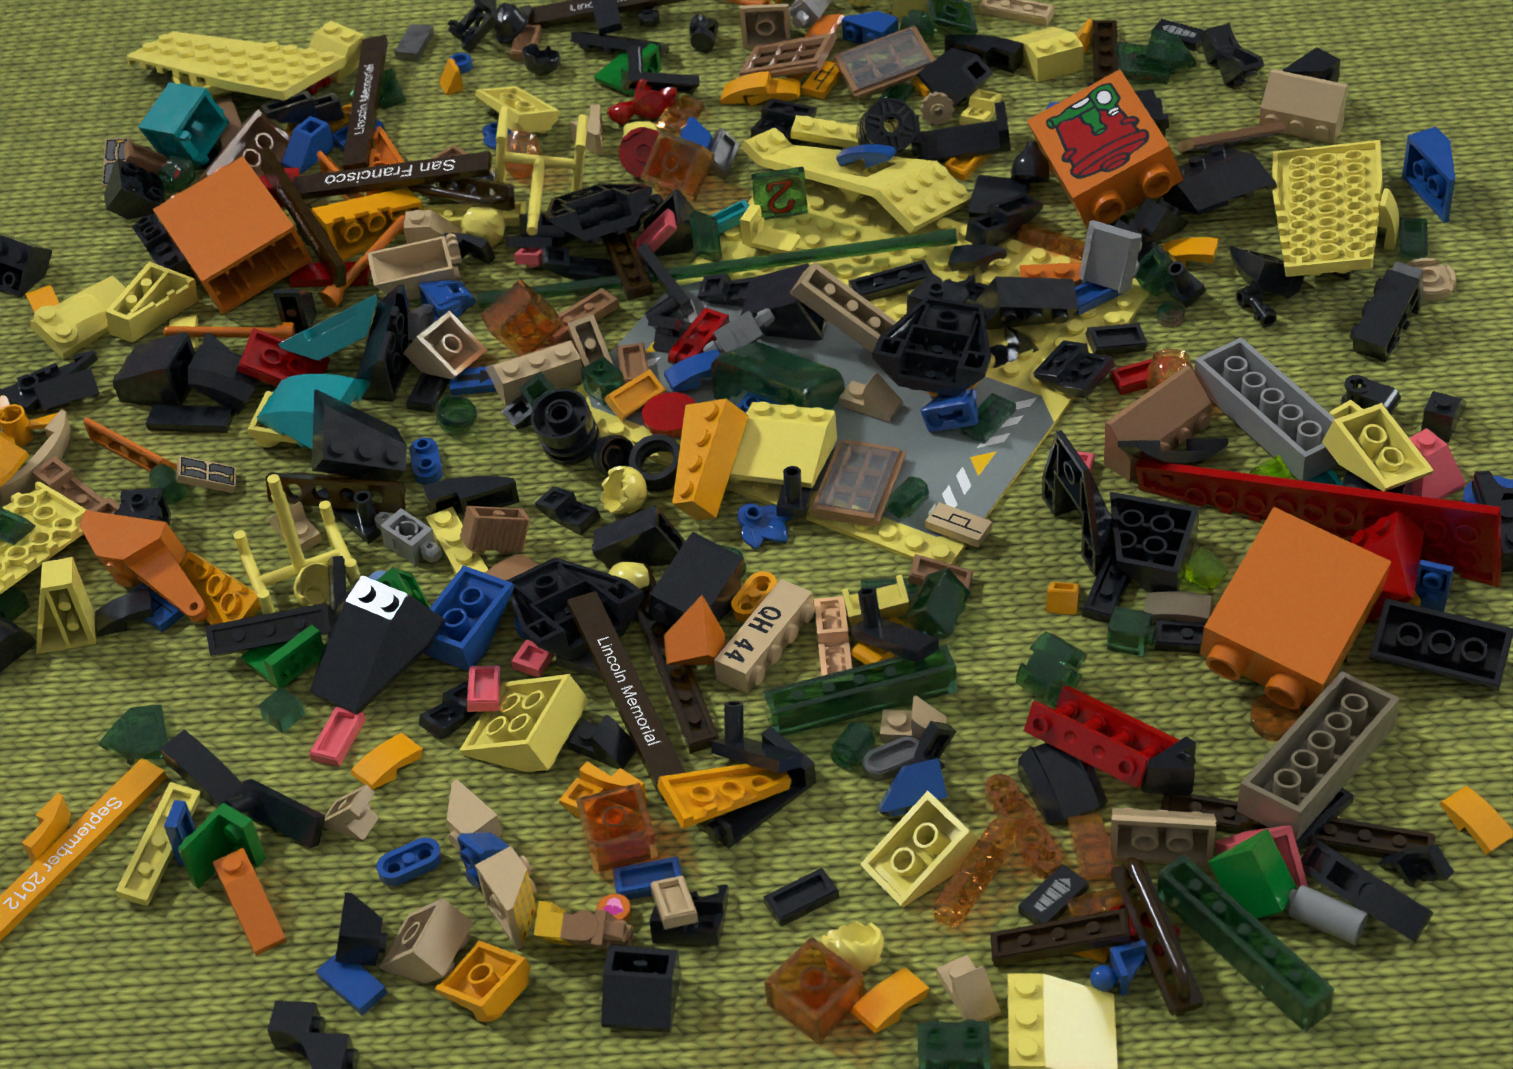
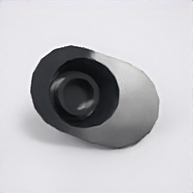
[493,2,533,43]

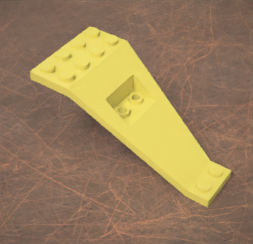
[740,128,972,234]

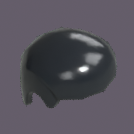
[522,43,561,75]

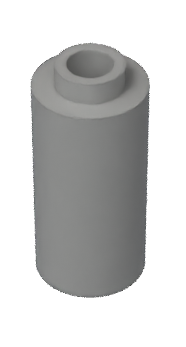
[1285,885,1368,945]

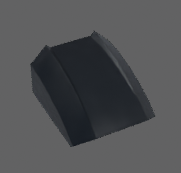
[1229,246,1305,299]
[188,345,259,415]
[1018,743,1108,823]

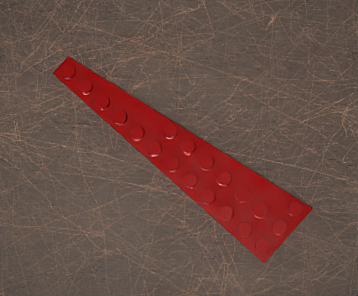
[1136,459,1502,587]

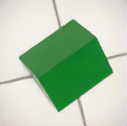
[1208,829,1298,923]

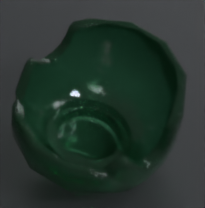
[435,395,478,435]

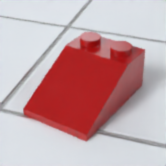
[1351,510,1425,624]

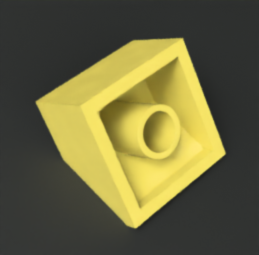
[309,21,366,83]

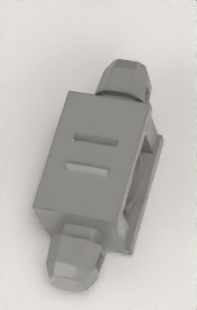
[790,0,832,29]
[703,309,775,357]
[374,509,442,566]

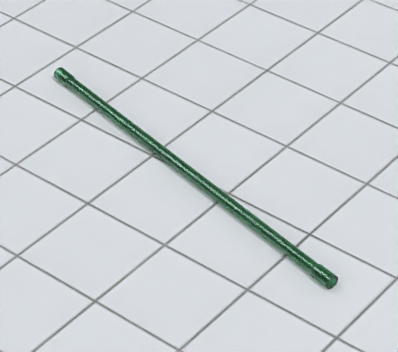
[477,228,957,308]

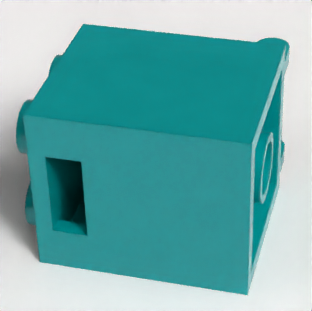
[138,82,230,167]

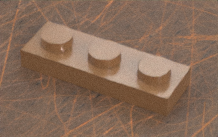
[538,288,620,345]

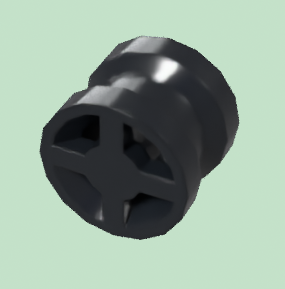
[689,14,719,37]

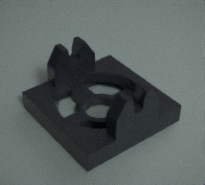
[447,0,498,53]

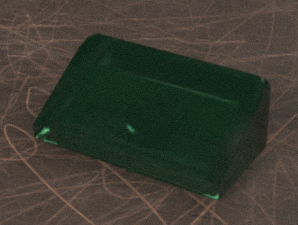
[0,507,36,545]

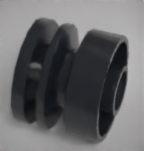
[856,98,918,157]
[531,389,600,465]

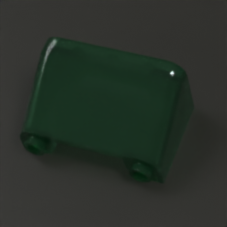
[711,341,845,410]

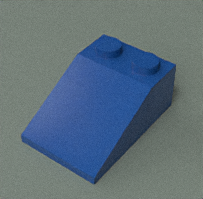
[1402,127,1455,223]
[423,565,514,671]

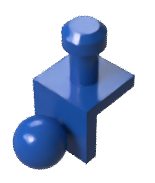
[1090,940,1146,996]

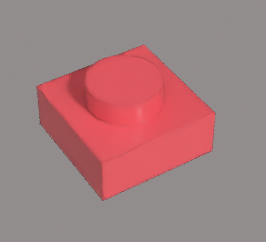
[514,248,542,267]
[511,640,554,678]

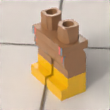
[534,901,634,952]

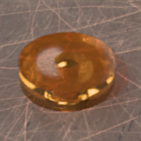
[1250,694,1303,741]
[1067,888,1124,917]

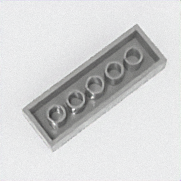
[1194,337,1339,481]

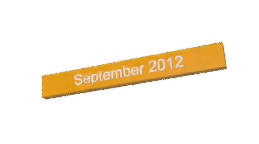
[0,758,167,942]

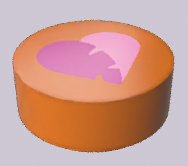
[597,894,631,923]

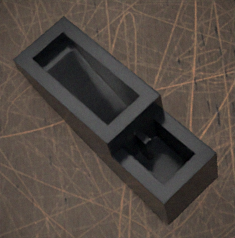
[944,34,1023,74]
[261,91,345,124]
[965,194,1043,246]
[423,476,520,517]
[160,729,242,809]

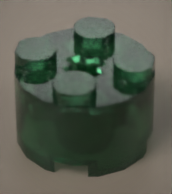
[1016,631,1088,708]

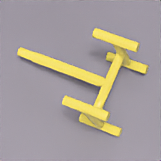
[493,106,588,235]
[233,474,361,615]

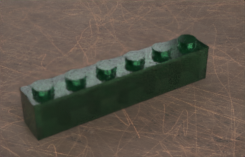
[763,644,957,736]
[1157,854,1335,1032]

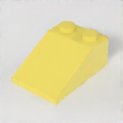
[1009,27,1084,83]
[1322,403,1434,492]
[860,791,985,908]

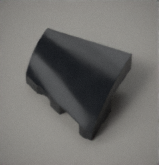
[649,884,729,945]

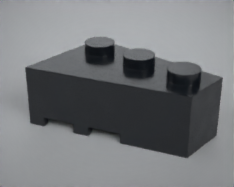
[1350,269,1421,362]
[976,276,1078,330]

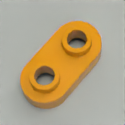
[731,571,777,622]

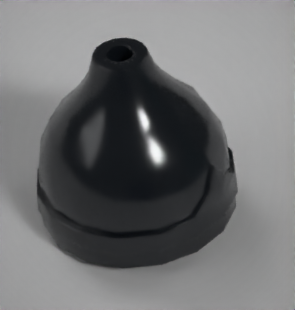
[1010,142,1050,183]
[591,434,634,477]

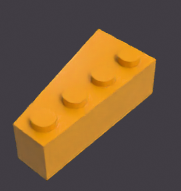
[311,187,424,261]
[672,399,749,520]

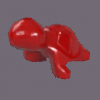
[607,79,677,125]

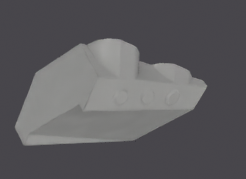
[1079,220,1142,294]

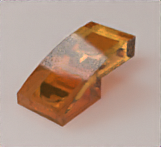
[655,95,705,134]
[1067,813,1114,880]

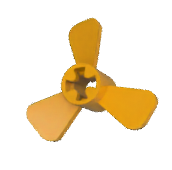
[0,395,58,447]

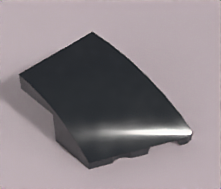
[506,213,576,248]

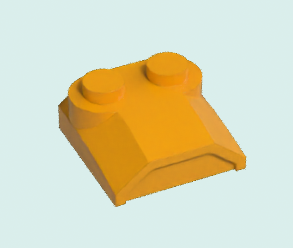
[434,940,531,1022]

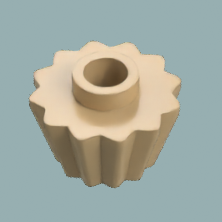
[920,91,955,126]

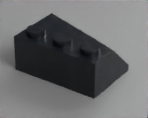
[1163,145,1277,215]
[356,285,413,402]
[312,389,407,481]
[1110,492,1199,593]

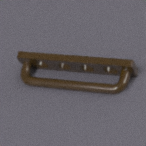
[407,177,515,211]
[266,472,406,513]
[1111,857,1204,1016]

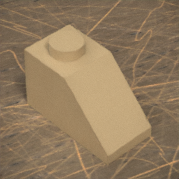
[403,210,461,244]
[568,314,613,375]
[446,779,502,851]

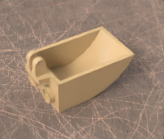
[367,233,462,300]

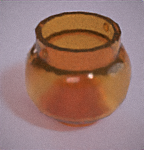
[505,131,543,179]
[1146,349,1195,390]

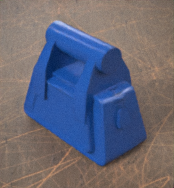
[419,280,476,321]
[920,389,978,432]

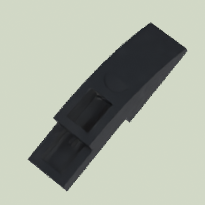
[132,214,190,273]
[1301,838,1434,942]

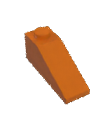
[212,848,287,956]

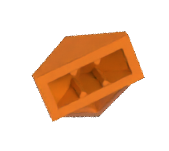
[664,595,726,665]

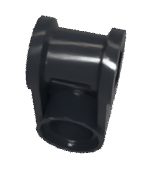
[1340,375,1401,416]

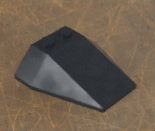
[545,183,652,243]
[872,296,991,396]
[1042,430,1114,576]
[506,557,644,660]
[310,575,447,714]

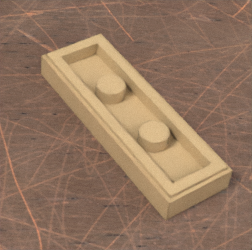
[979,0,1055,26]

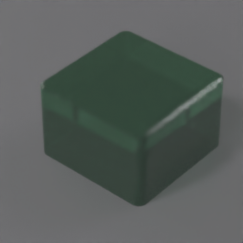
[0,586,30,621]
[258,687,305,733]

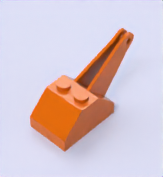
[79,510,209,623]

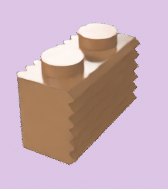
[460,506,530,554]

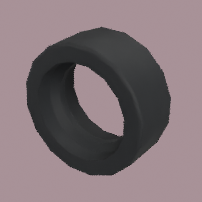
[628,434,680,492]

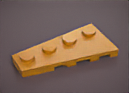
[179,551,261,625]
[657,764,791,829]

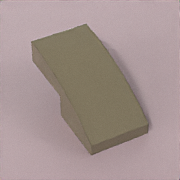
[1143,591,1214,624]

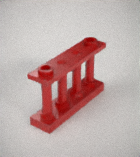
[1023,685,1180,788]

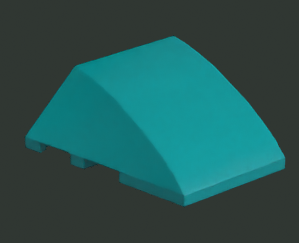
[278,294,378,361]
[257,374,370,449]

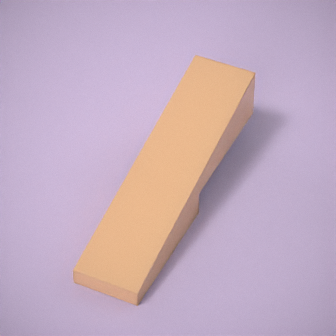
[814,596,855,701]

